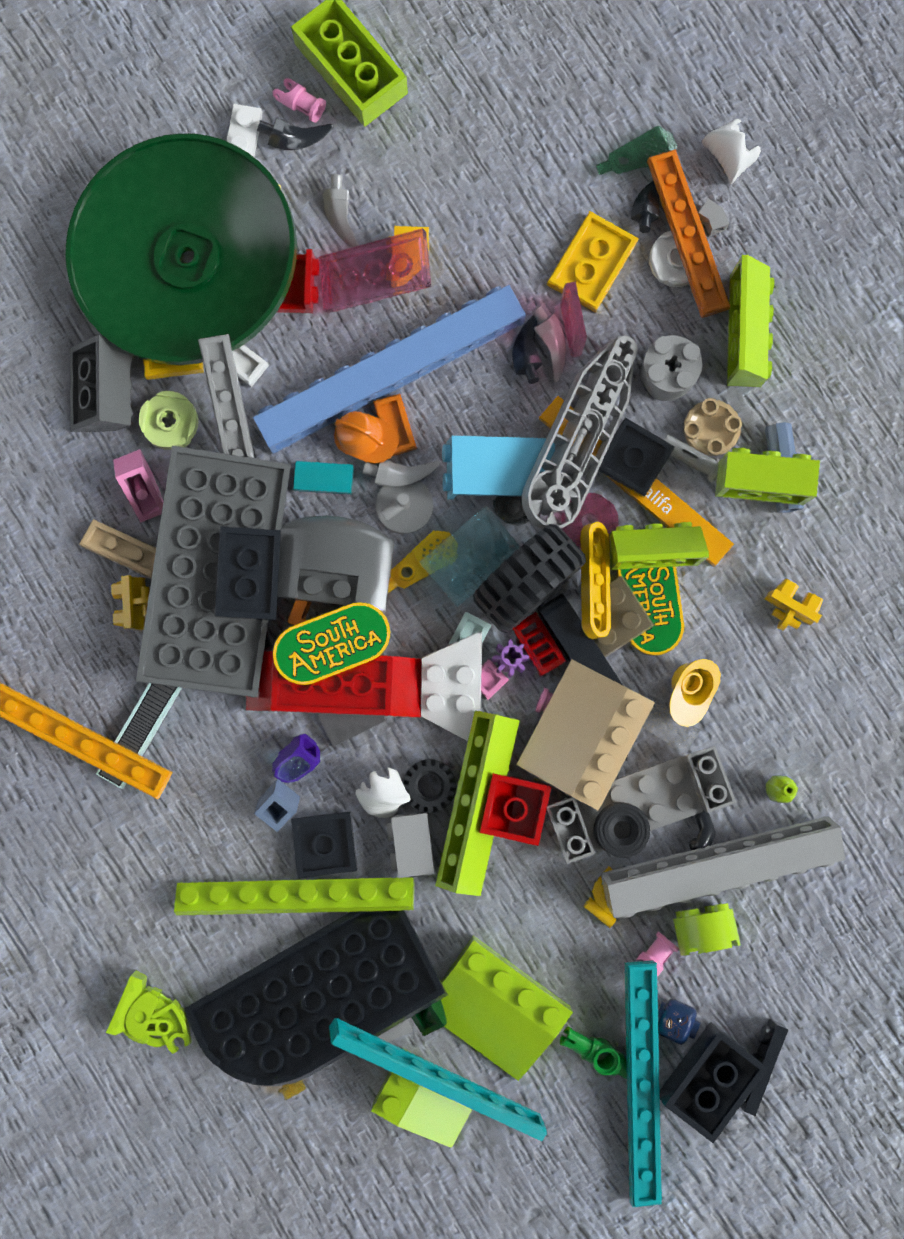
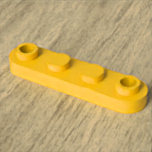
[580,522,611,639]

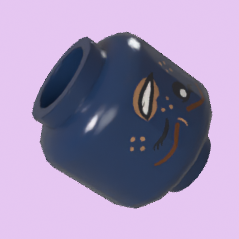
[658,999,701,1045]

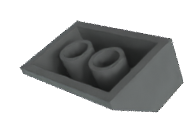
[70,334,133,433]

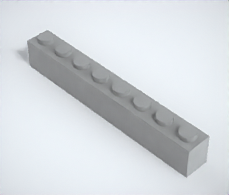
[601,816,845,918]

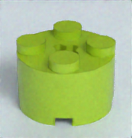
[673,903,741,956]

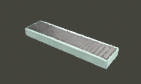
[96,683,182,789]

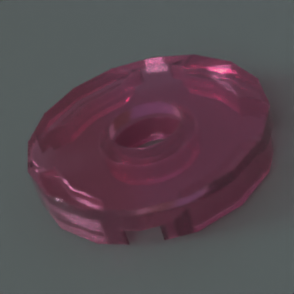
[561,493,618,549]

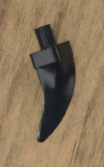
[257,117,333,150]
[631,180,660,233]
[512,315,543,384]

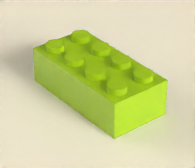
[291,0,408,127]

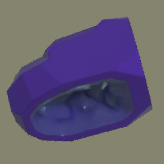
[272,734,320,783]

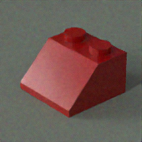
[479,773,551,846]

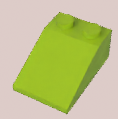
[371,1048,472,1148]

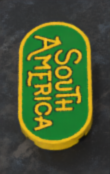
[617,567,684,656]
[273,602,390,685]

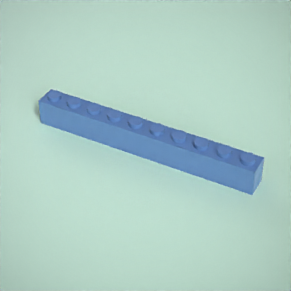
[253,285,526,454]

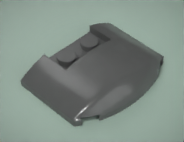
[277,515,395,611]

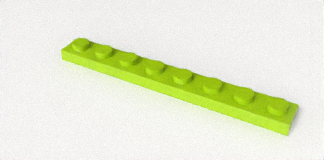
[174,877,414,916]

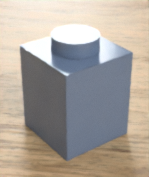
[254,779,300,832]

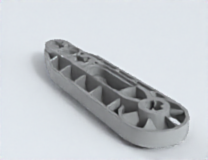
[522,336,638,529]

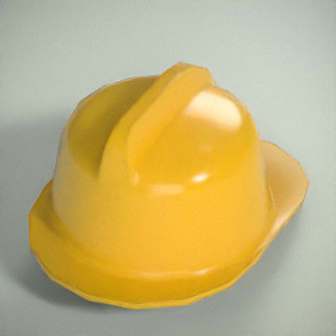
[669,659,721,727]

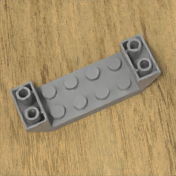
[547,746,736,864]

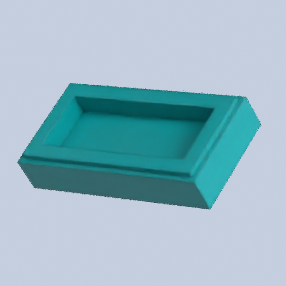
[294,461,354,495]

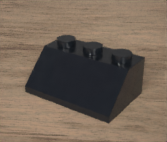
[660,1022,768,1143]

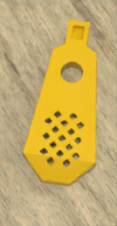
[388,530,458,593]

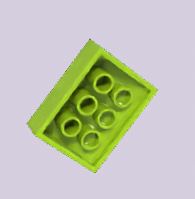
[441,935,573,1081]

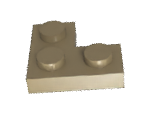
[593,576,654,657]

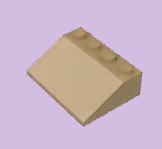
[516,659,655,811]

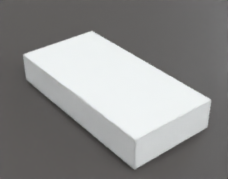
[232,345,269,388]

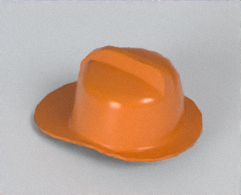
[334,411,399,464]

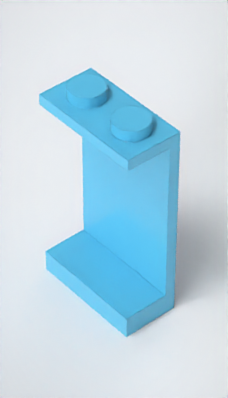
[442,436,555,500]

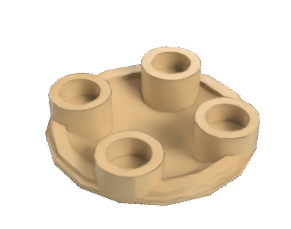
[683,398,742,456]

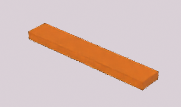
[647,149,730,318]

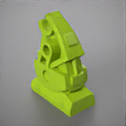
[106,970,192,1054]

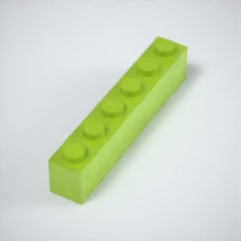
[435,710,519,896]

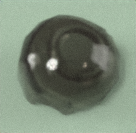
[493,496,530,526]

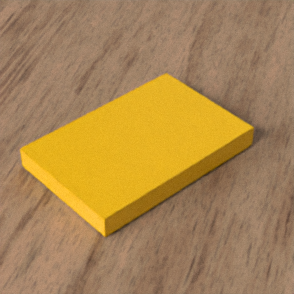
[547,211,639,313]

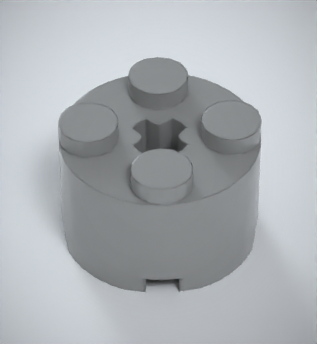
[639,335,702,401]

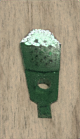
[596,126,678,175]

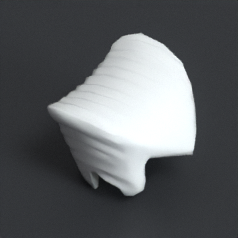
[702,119,761,184]
[356,767,410,818]

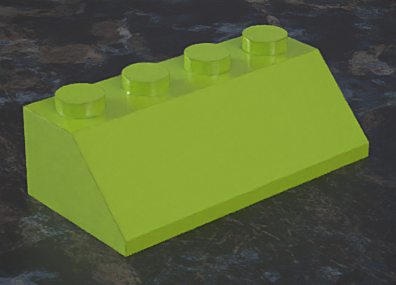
[727,255,774,387]

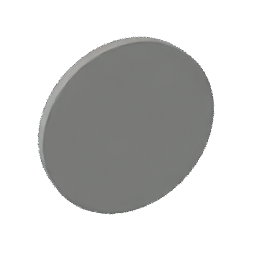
[376,481,433,534]

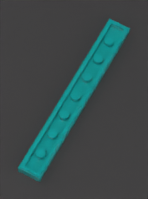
[624,960,662,1207]
[329,1018,547,1141]

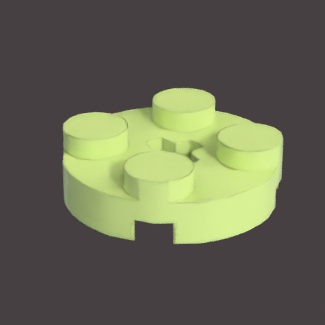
[139,391,199,450]

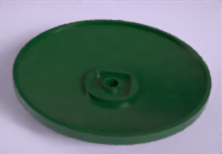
[65,133,297,365]

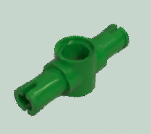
[559,1027,627,1079]

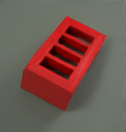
[512,612,567,677]

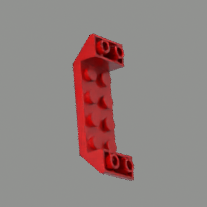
[246,651,422,718]

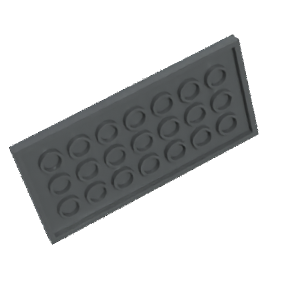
[136,445,291,698]

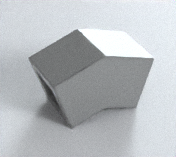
[698,198,729,236]

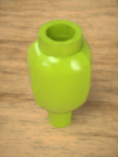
[765,775,798,803]

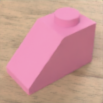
[113,449,163,523]

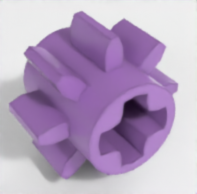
[491,639,529,678]

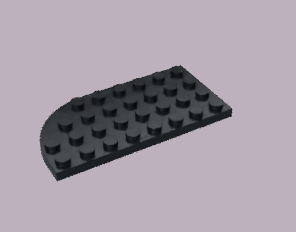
[184,910,448,1087]

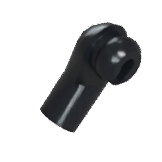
[689,812,716,850]

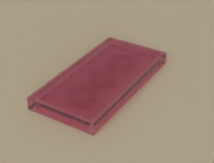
[319,228,432,313]

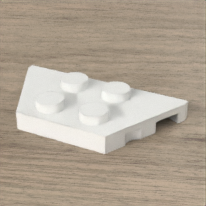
[421,631,482,741]

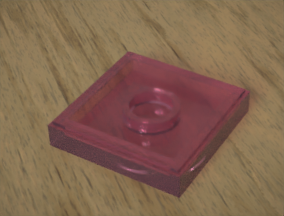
[560,281,587,357]

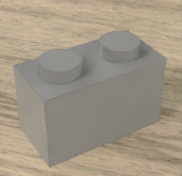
[387,812,435,878]

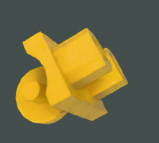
[111,575,150,630]
[764,579,823,631]

